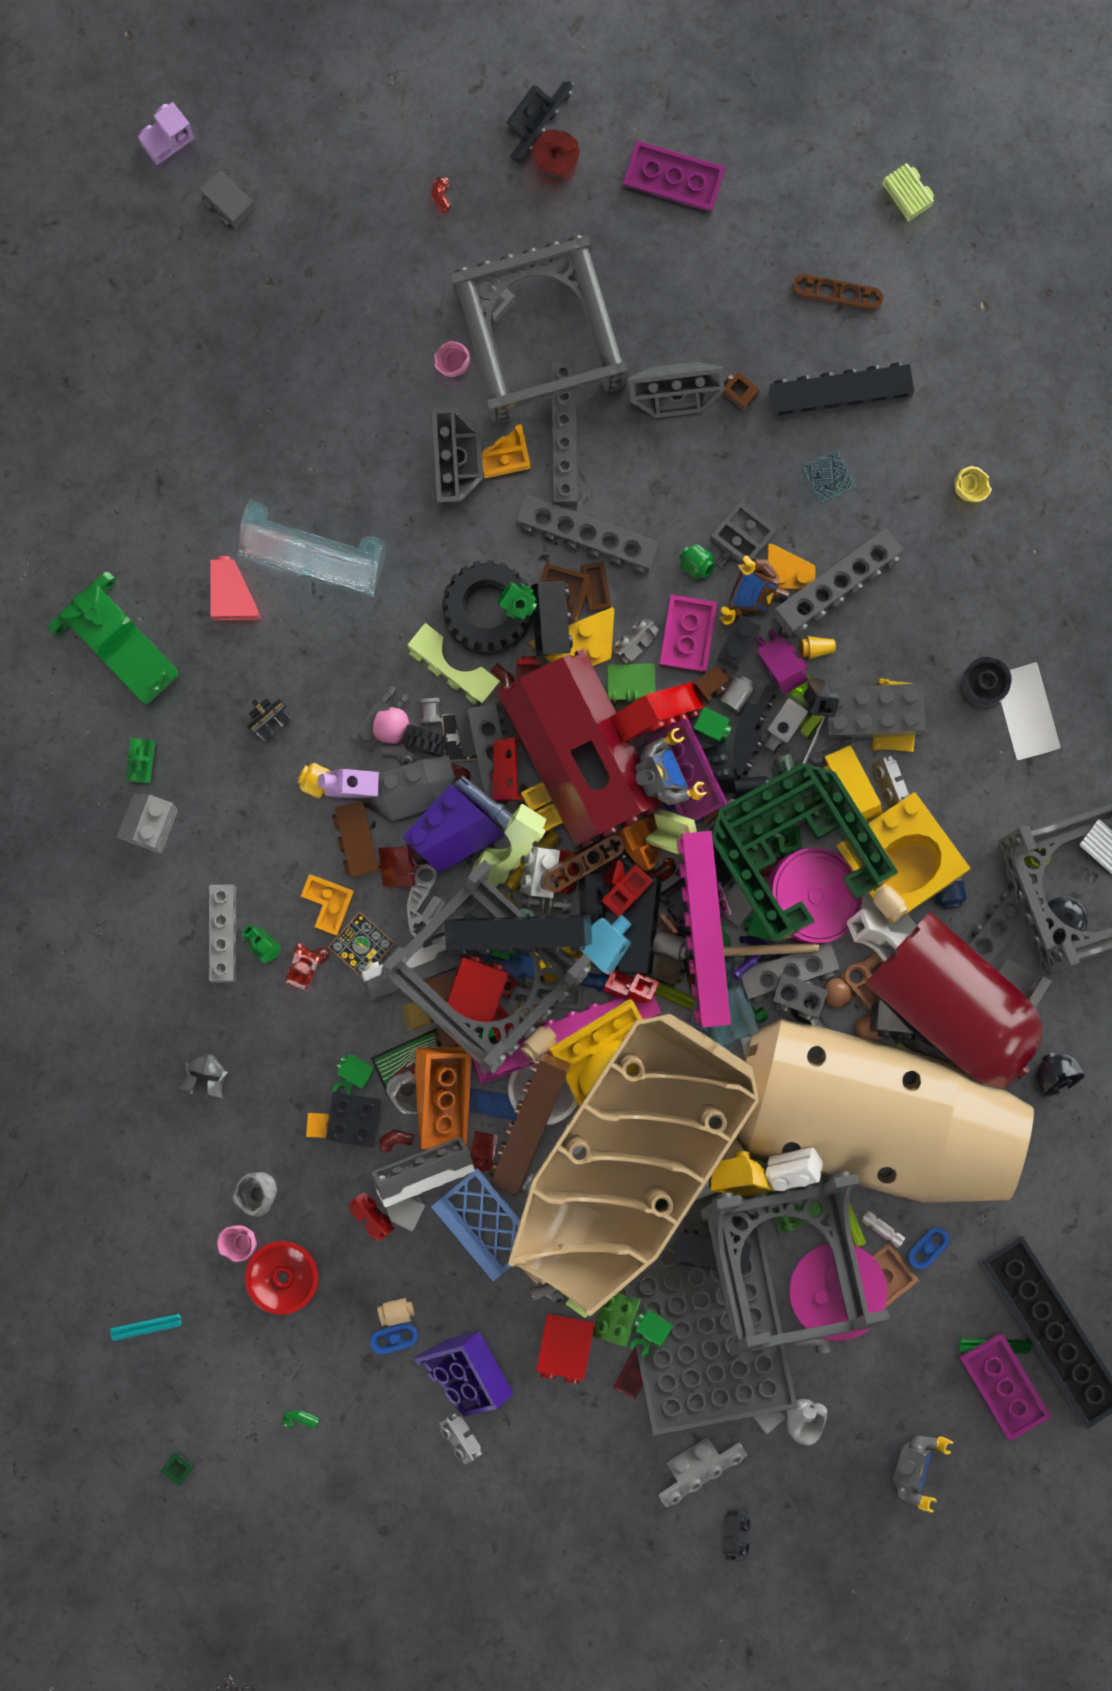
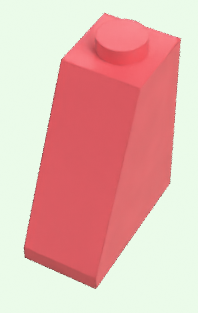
[210,556,260,620]

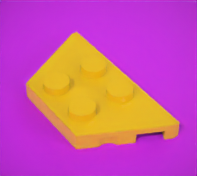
[529,607,614,667]

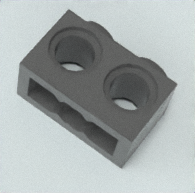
[771,974,828,1021]

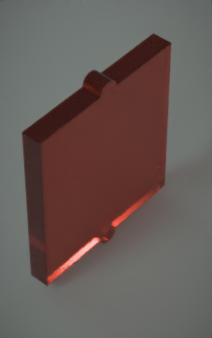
[378,846,415,887]

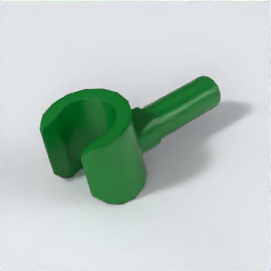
[738,997,769,1023]

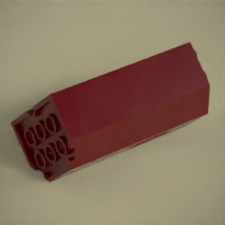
[496,648,662,849]

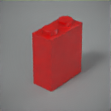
[446,953,509,1022]
[536,1313,595,1384]

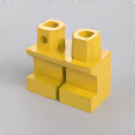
[521,782,563,834]

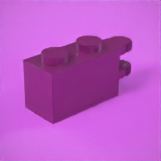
[755,629,808,695]

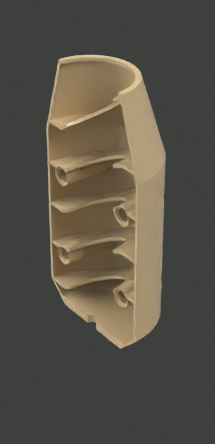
[508,1014,759,1316]
[736,1017,1034,1203]

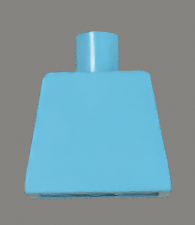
[582,915,632,975]

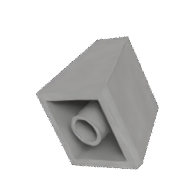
[116,793,178,854]

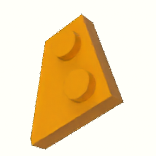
[482,424,531,478]
[768,544,816,590]

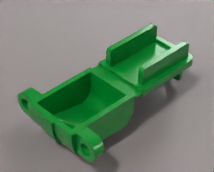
[47,572,179,704]

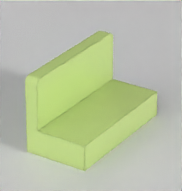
[646,809,697,855]

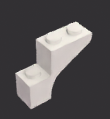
[847,909,909,962]

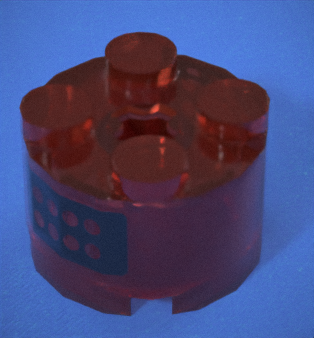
[533,130,580,184]

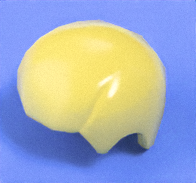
[954,466,992,503]

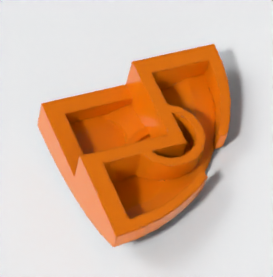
[616,813,660,871]

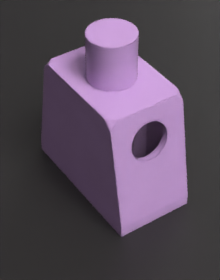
[317,769,379,800]

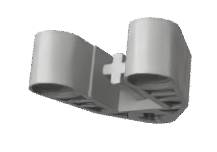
[407,864,478,939]

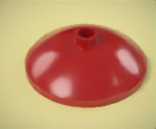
[245,1241,318,1315]

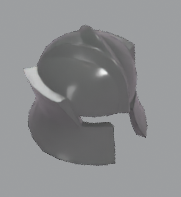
[177,1054,228,1100]

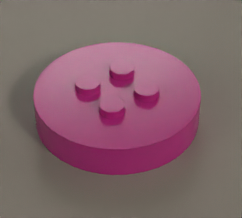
[767,847,862,944]
[789,1243,887,1341]

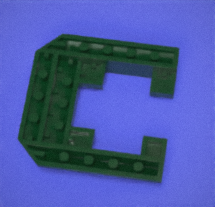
[712,763,898,942]

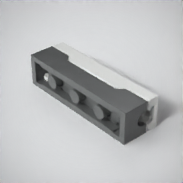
[361,936,460,1001]
[371,1136,475,1207]

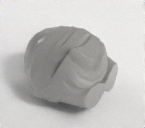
[386,1072,418,1114]
[232,1172,277,1217]
[786,1399,827,1446]

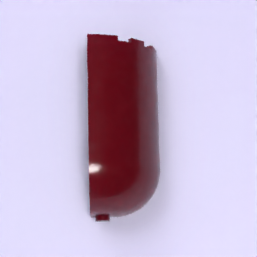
[865,912,1042,1088]

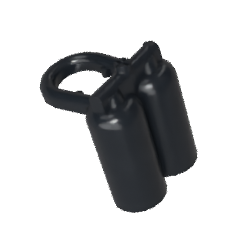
[734,776,770,797]

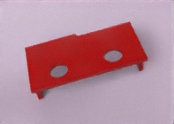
[492,737,523,802]

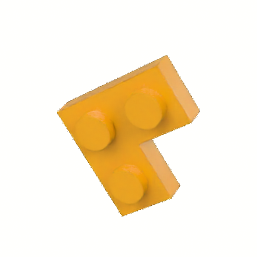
[301,874,354,936]

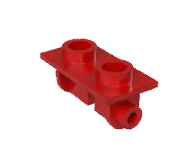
[348,1192,395,1242]

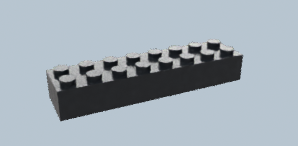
[978,1235,1112,1429]

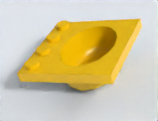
[836,792,971,925]
[549,999,642,1107]

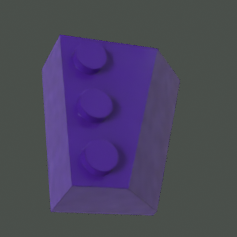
[402,785,506,873]
[414,1331,513,1417]

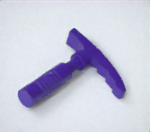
[731,936,782,980]

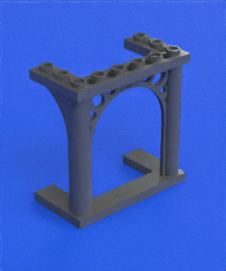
[451,235,628,426]
[998,804,1112,976]
[380,860,592,1075]
[700,1171,890,1355]

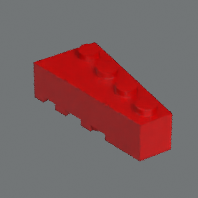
[610,682,706,742]

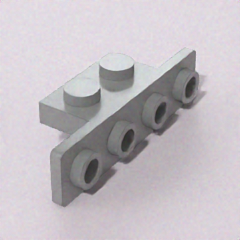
[658,1437,747,1507]

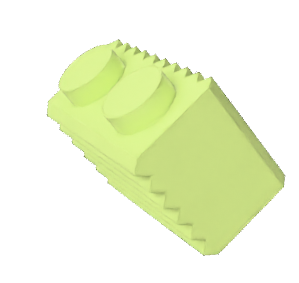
[882,163,934,221]

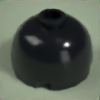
[1042,896,1088,944]
[1035,1052,1085,1097]

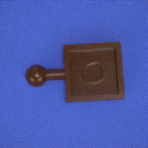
[539,563,592,622]

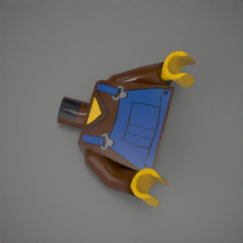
[719,556,789,625]

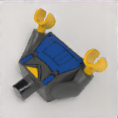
[635,728,707,805]
[893,1436,953,1512]

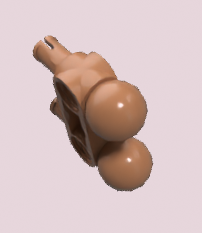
[823,951,884,1042]

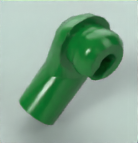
[281,1411,319,1429]

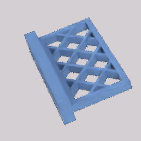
[431,1168,521,1281]

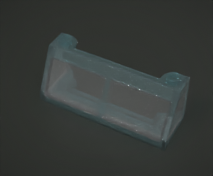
[238,499,388,596]

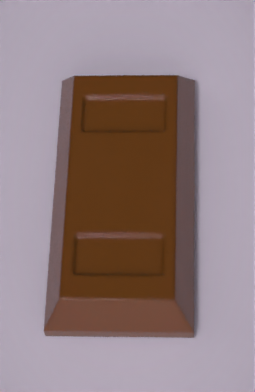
[581,562,612,612]

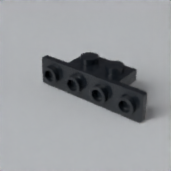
[506,81,574,159]
[579,850,606,926]

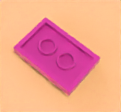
[659,595,718,673]

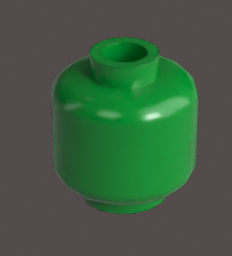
[679,544,715,580]

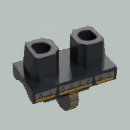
[246,698,291,741]

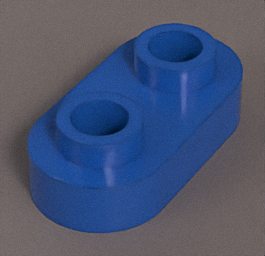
[908,1227,949,1269]
[370,1323,418,1355]

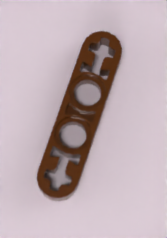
[793,274,883,311]
[540,834,624,892]

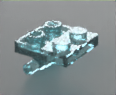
[707,984,760,1047]

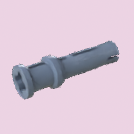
[454,776,512,830]

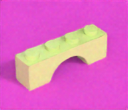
[408,623,500,706]
[469,804,546,888]

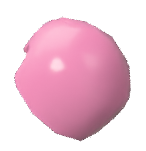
[434,341,470,377]
[373,707,409,744]
[217,1225,257,1262]

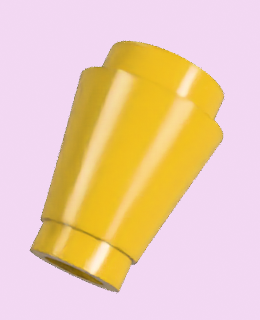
[799,636,836,660]

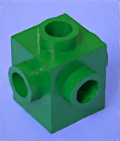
[497,581,537,620]

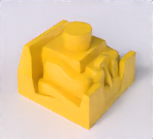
[711,1151,776,1197]

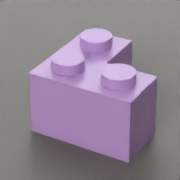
[138,102,194,165]

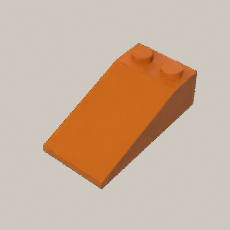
[415,1047,472,1149]

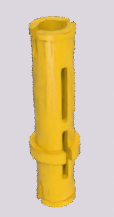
[504,830,562,893]

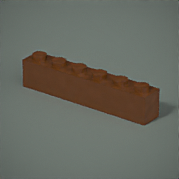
[489,1052,571,1196]

